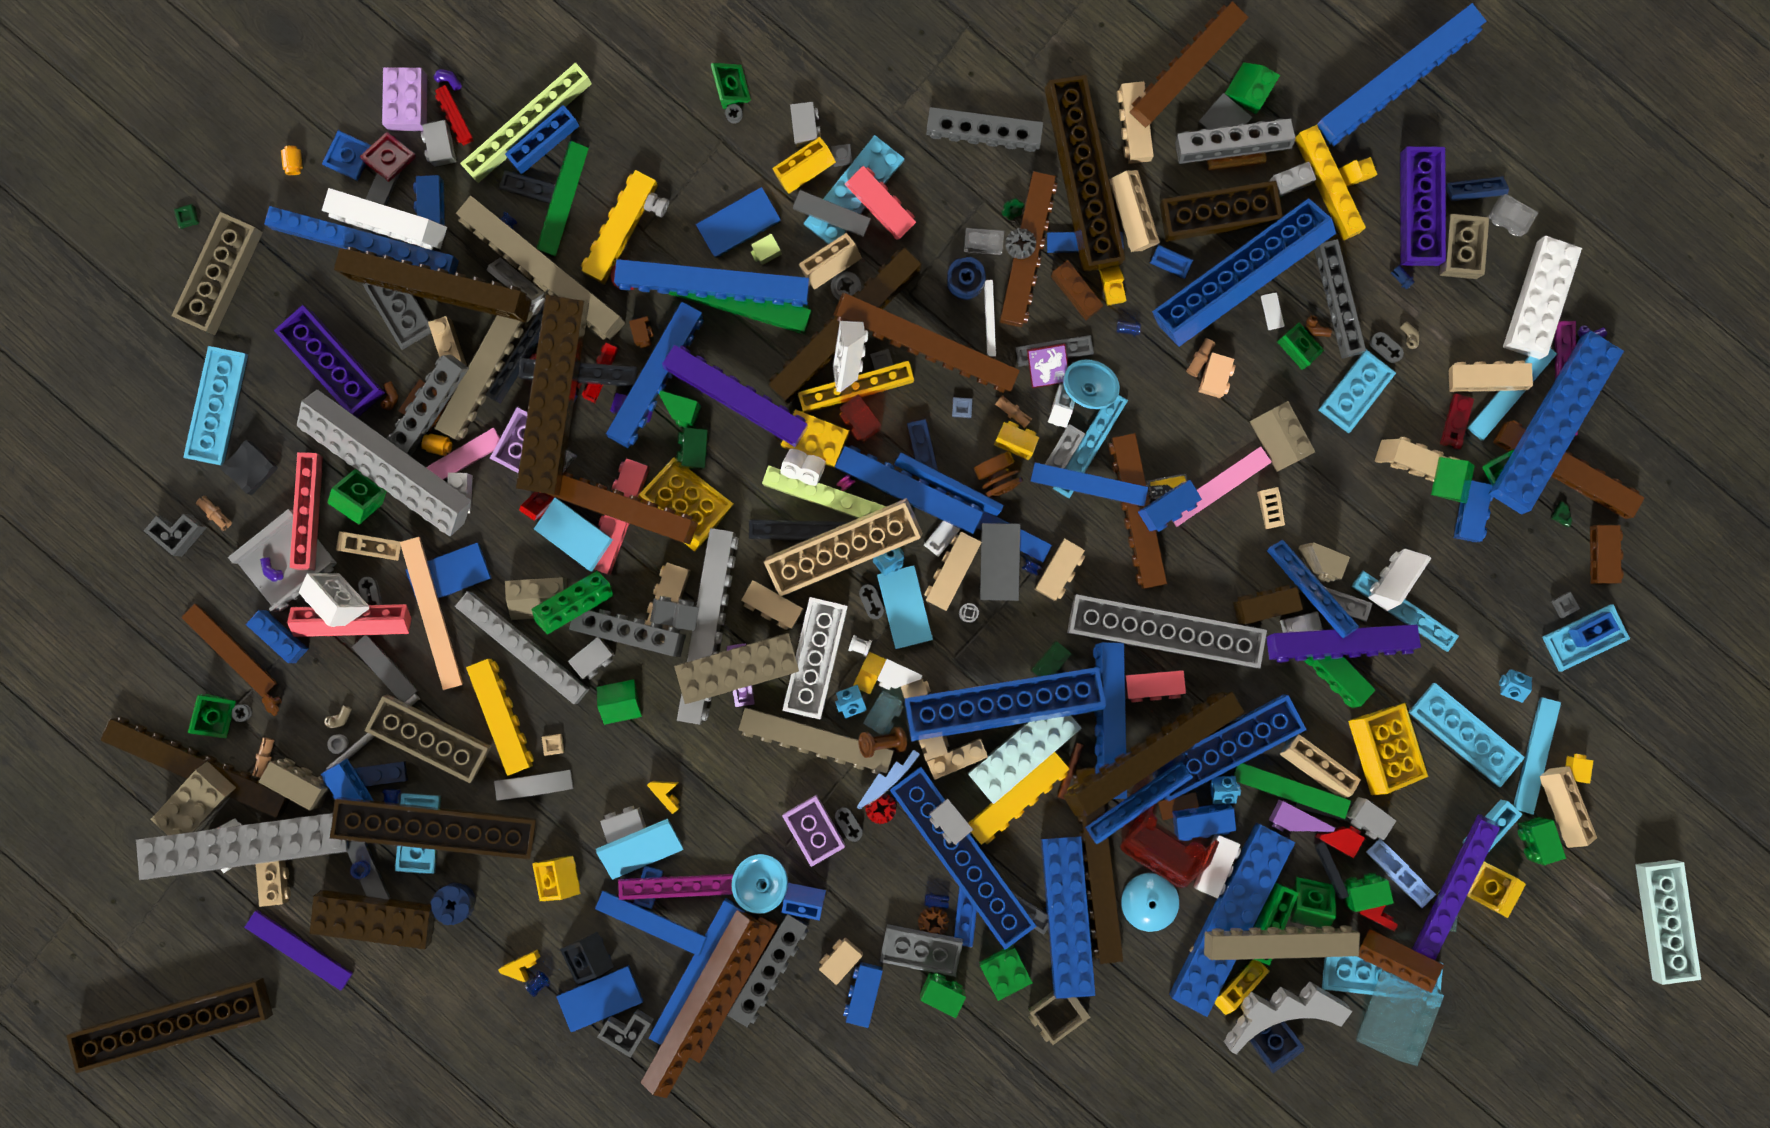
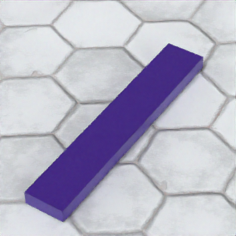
[244,910,353,991]

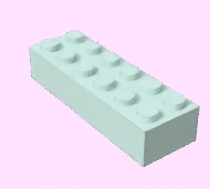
[968,716,1081,804]
[1635,859,1701,985]

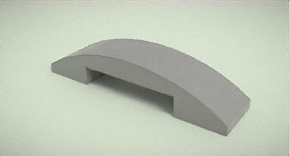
[494,769,573,800]

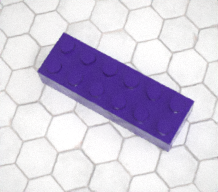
[1400,147,1446,266]
[274,305,385,418]

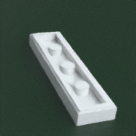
[984,280,996,359]

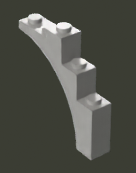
[1224,981,1352,1054]

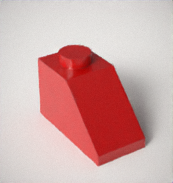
[1315,826,1365,858]

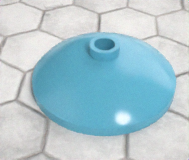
[1063,360,1120,409]
[732,854,788,914]
[1121,873,1179,932]

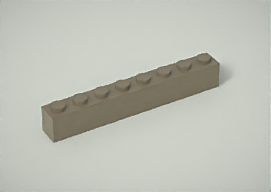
[435,307,533,441]
[738,707,893,775]
[1204,925,1360,960]

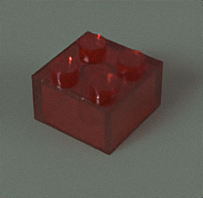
[839,394,882,443]

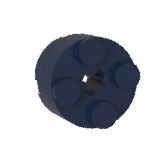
[947,257,986,300]
[431,883,476,925]

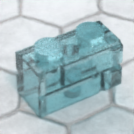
[863,690,904,735]

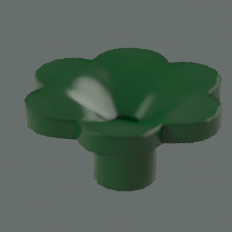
[1001,198,1024,220]

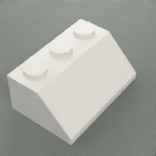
[833,321,868,392]
[1368,549,1431,611]
[299,573,370,627]

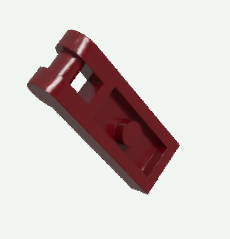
[1440,394,1474,450]

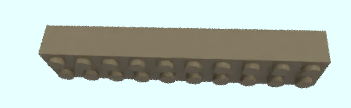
[456,195,625,341]

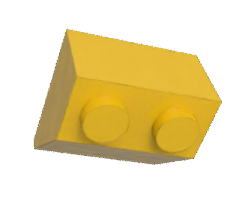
[994,421,1039,460]
[532,856,581,901]
[1467,862,1526,918]

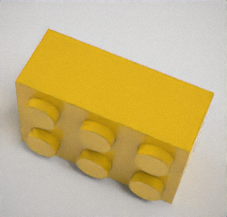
[781,409,849,468]

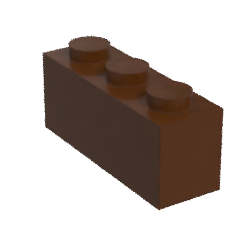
[1051,260,1103,321]
[1590,525,1624,584]

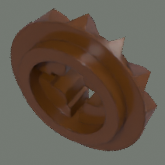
[918,906,949,935]

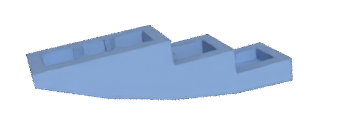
[857,750,920,809]
[1366,839,1436,908]

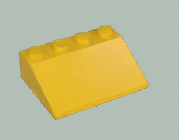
[638,457,733,551]
[1348,703,1428,795]

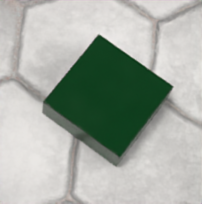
[174,204,199,229]

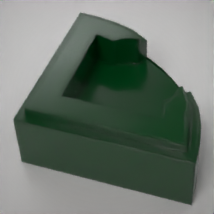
[1551,501,1572,527]

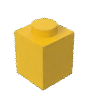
[1565,754,1593,784]

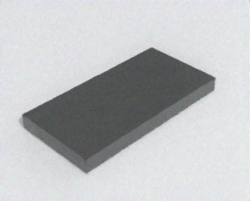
[362,283,431,350]
[980,523,1020,601]
[880,924,963,977]

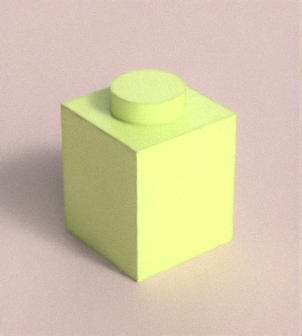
[751,234,782,265]

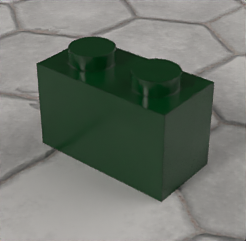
[676,428,707,469]
[1030,641,1071,677]

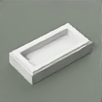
[924,521,961,557]

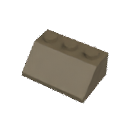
[1250,401,1315,472]
[1299,542,1350,583]
[505,577,567,620]

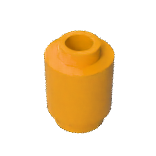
[281,146,303,175]
[422,434,452,456]

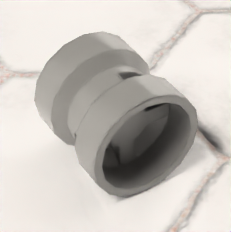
[644,192,669,217]
[959,603,979,623]

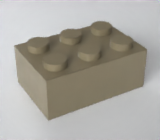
[1439,214,1489,279]
[259,758,331,810]

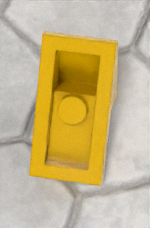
[1338,157,1377,187]
[1099,266,1126,306]
[853,652,886,694]
[647,781,680,814]
[498,950,541,982]

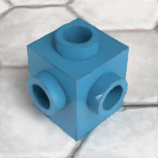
[873,547,904,576]
[1499,669,1532,703]
[835,685,867,718]
[1210,776,1241,804]

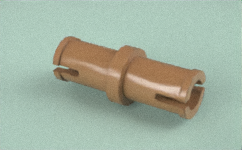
[1186,338,1216,377]
[995,395,1032,428]
[196,496,232,531]
[252,737,275,778]

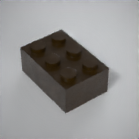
[1233,585,1303,624]

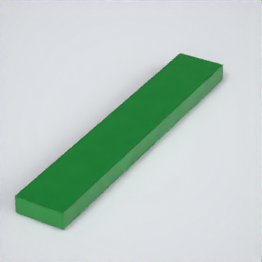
[536,141,589,256]
[1234,763,1351,819]

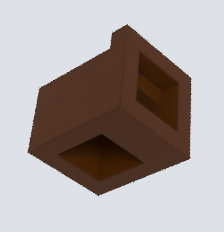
[629,316,654,348]

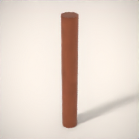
[1057,743,1083,800]

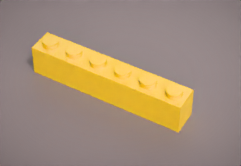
[1295,125,1366,241]
[581,170,658,285]
[798,361,914,413]
[466,659,534,776]
[968,752,1069,845]

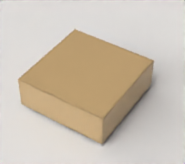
[542,734,564,756]

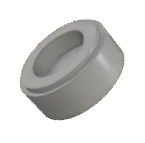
[327,734,349,754]

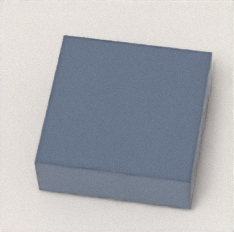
[952,397,972,418]

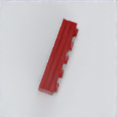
[435,85,474,146]
[582,343,618,403]

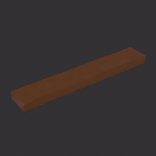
[181,604,278,698]

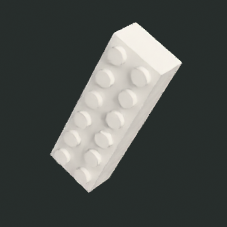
[322,188,447,250]
[1503,236,1582,359]
[783,597,848,719]

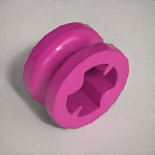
[836,474,855,492]

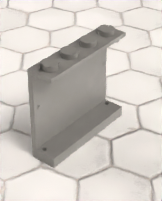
[228,509,337,612]

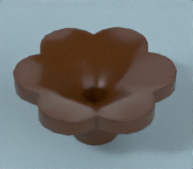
[262,693,282,716]

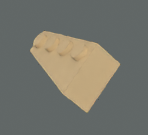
[1375,437,1460,482]
[901,678,949,761]

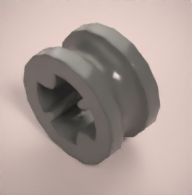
[725,104,743,124]
[232,704,252,722]

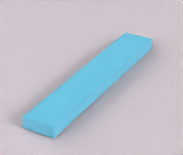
[1467,348,1557,441]
[1053,395,1128,498]
[1351,571,1459,652]
[1513,697,1561,815]

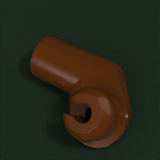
[1306,316,1332,337]
[381,381,399,410]

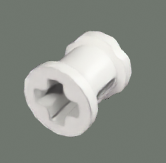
[848,635,872,657]

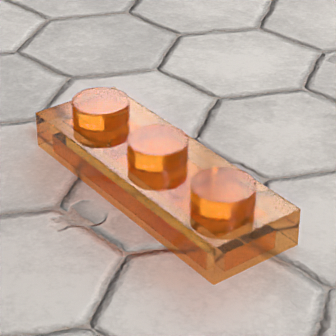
[1207,152,1267,170]

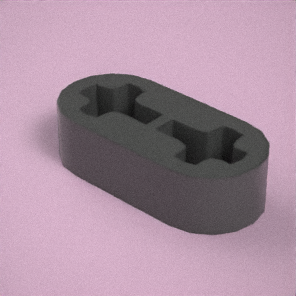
[1369,332,1404,363]
[359,577,382,605]
[859,584,884,619]
[835,807,862,842]

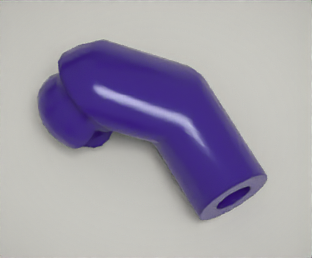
[434,69,462,91]
[1578,325,1607,338]
[260,557,284,582]

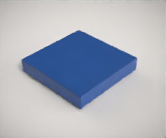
[322,130,371,181]

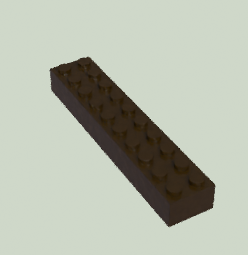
[1044,75,1125,272]
[334,247,532,322]
[769,248,921,406]
[516,295,589,495]
[1063,691,1244,816]
[329,797,536,860]
[66,978,273,1073]

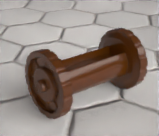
[858,727,907,758]

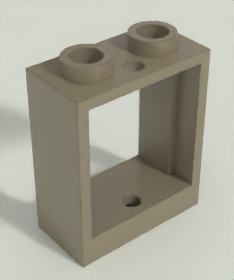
[1028,991,1091,1045]

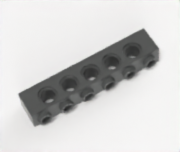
[926,107,1043,152]
[1175,118,1295,164]
[1314,239,1366,359]
[386,354,469,457]
[569,608,686,657]
[727,914,809,1027]

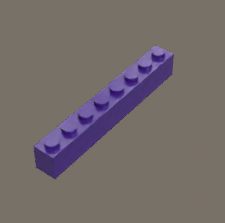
[662,345,808,448]
[1266,625,1421,662]
[1412,814,1500,960]

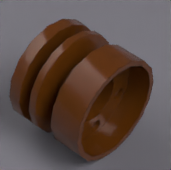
[974,451,1024,497]

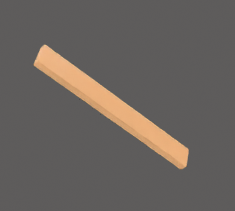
[400,537,463,690]

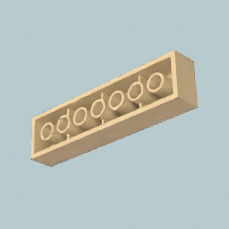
[764,498,923,597]

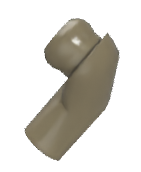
[1400,321,1420,349]
[324,705,352,728]

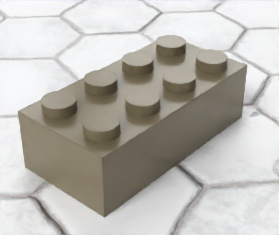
[150,761,236,835]

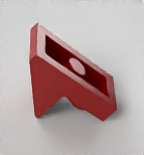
[519,492,556,521]
[1358,905,1398,931]

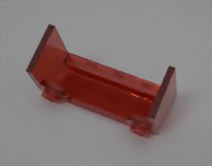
[1120,804,1219,888]

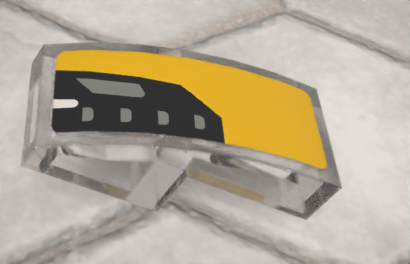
[1146,474,1187,500]

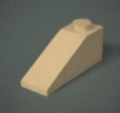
[336,531,401,561]

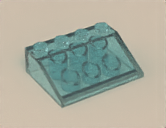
[1356,969,1444,1066]

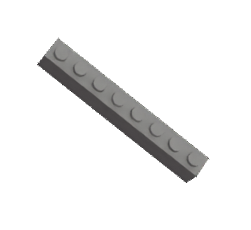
[455,592,590,704]

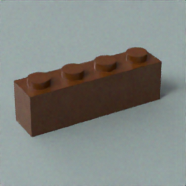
[1357,929,1444,993]

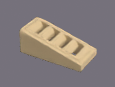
[1257,487,1285,529]

